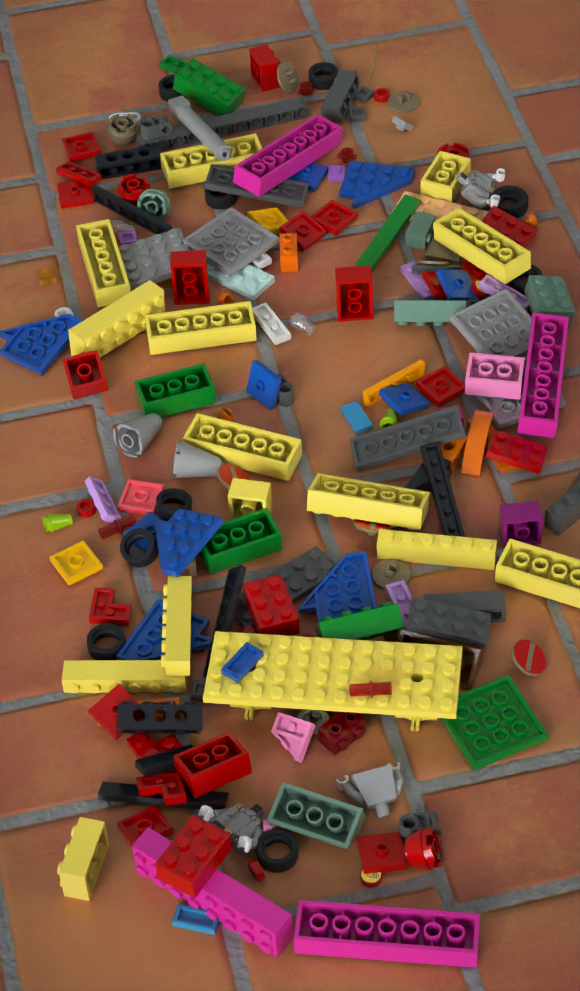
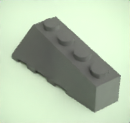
[544,473,580,536]

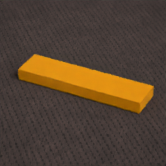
[363,359,425,407]

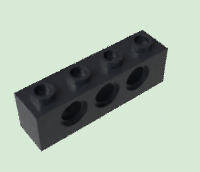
[94,144,162,179]
[116,701,203,734]

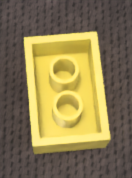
[421,151,471,203]
[57,817,109,901]

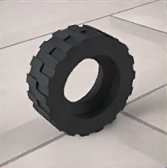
[491,185,528,219]

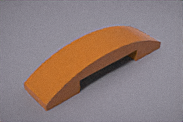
[461,410,494,477]

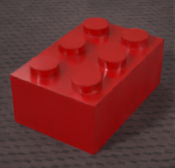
[170,250,210,305]
[335,265,373,322]
[243,574,300,636]
[173,731,252,798]
[155,814,232,898]

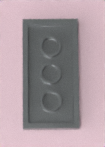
[407,597,491,648]

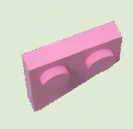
[271,712,316,763]

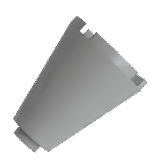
[113,413,163,458]
[171,441,224,478]

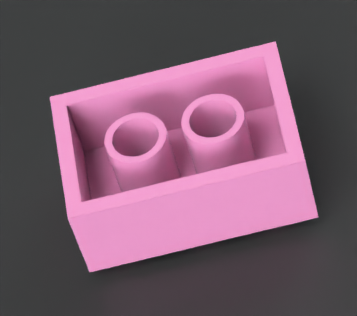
[465,353,525,400]

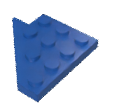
[339,161,415,209]
[0,314,83,376]
[155,508,224,577]
[299,551,377,623]
[116,599,212,660]

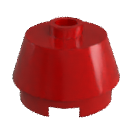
[117,174,151,207]
[404,827,442,871]

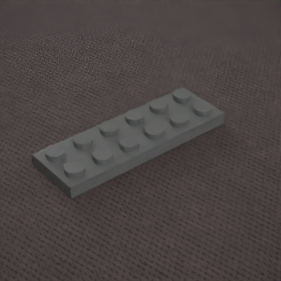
[204,164,309,208]
[349,405,466,471]
[234,546,336,629]

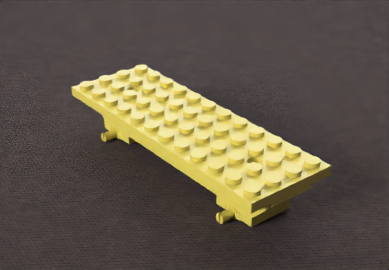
[203,631,463,732]

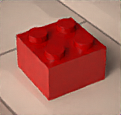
[249,44,280,92]
[62,349,108,400]

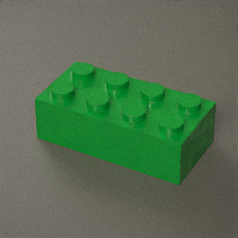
[173,58,246,116]
[134,363,216,417]
[199,508,283,574]
[315,602,404,640]

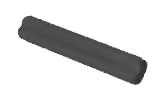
[412,265,461,274]

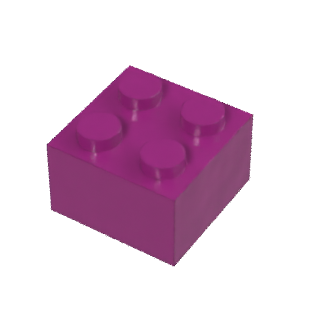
[498,501,543,548]

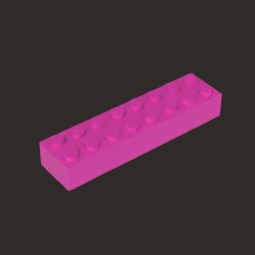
[233,114,343,197]
[517,312,569,438]
[132,827,293,958]
[294,900,480,968]

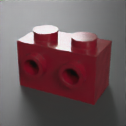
[317,712,366,755]

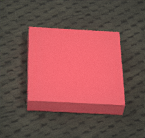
[117,479,165,515]

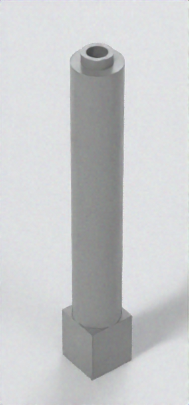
[168,95,232,161]

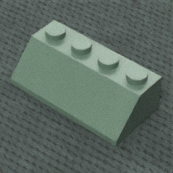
[394,300,466,326]
[266,782,366,850]

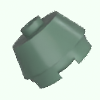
[137,189,170,220]

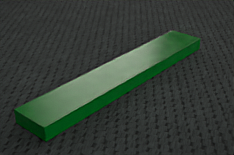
[356,195,420,273]

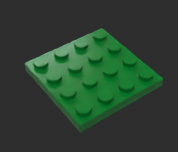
[440,675,549,771]

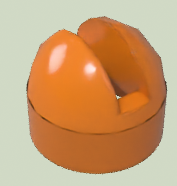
[524,212,538,227]
[218,292,233,305]
[218,408,233,422]

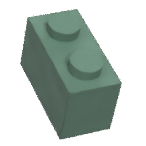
[405,212,435,250]

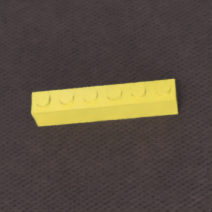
[377,529,497,570]
[161,576,192,676]
[62,660,188,693]

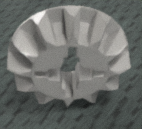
[297,709,330,735]

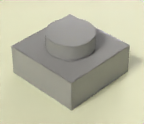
[391,116,414,132]

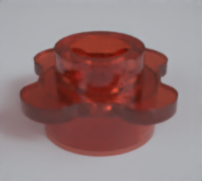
[297,81,315,96]
[337,148,357,163]

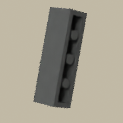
[320,70,360,122]
[423,590,506,623]

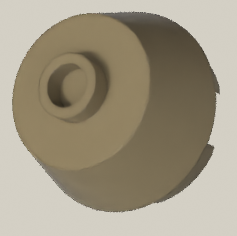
[107,114,139,145]

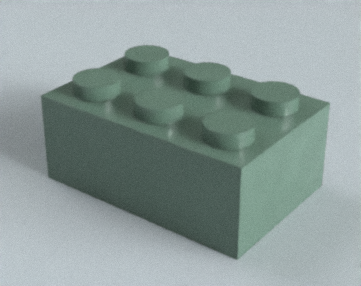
[524,275,576,328]

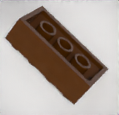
[398,627,484,689]

